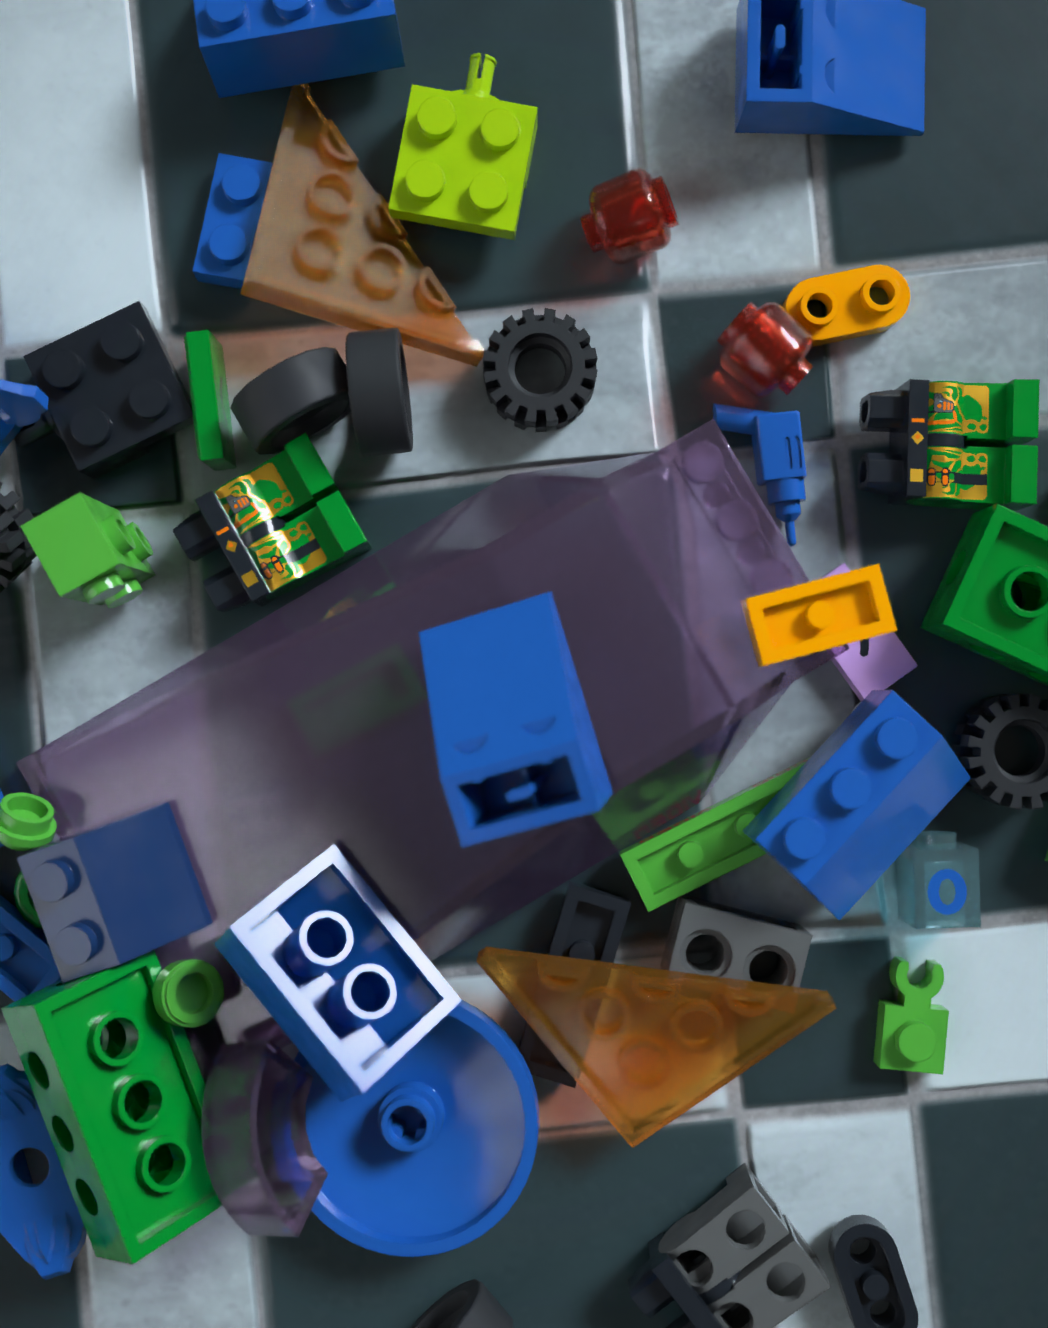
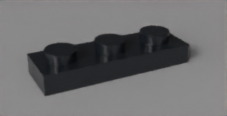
[518,881,631,1088]

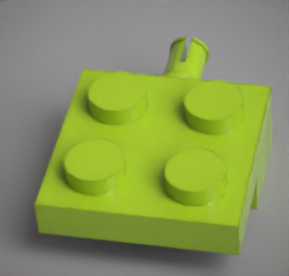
[388,53,538,240]

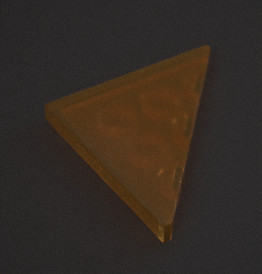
[240,83,484,367]
[476,947,837,1148]

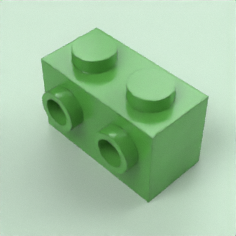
[20,492,155,608]

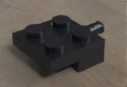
[14,301,194,479]

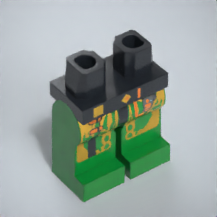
[858,379,1040,511]
[173,433,372,613]

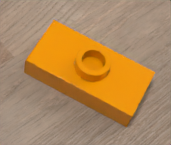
[740,564,897,667]

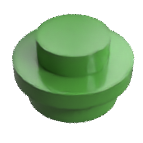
[0,792,57,851]

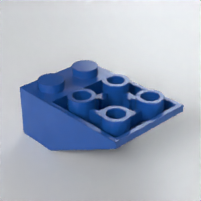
[735,0,926,136]
[419,591,613,848]

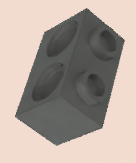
[660,895,813,1015]

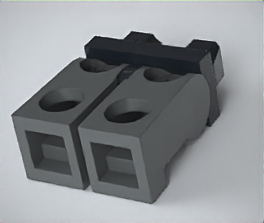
[628,1163,831,1328]

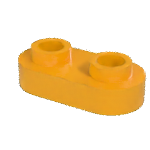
[781,265,910,346]

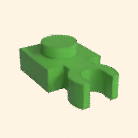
[873,956,949,1075]

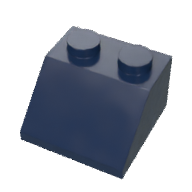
[17,801,213,983]

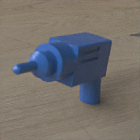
[713,403,807,546]

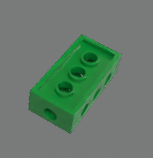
[920,504,1048,686]
[1,950,245,1265]

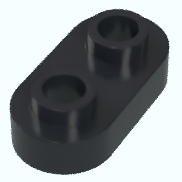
[828,1215,919,1328]

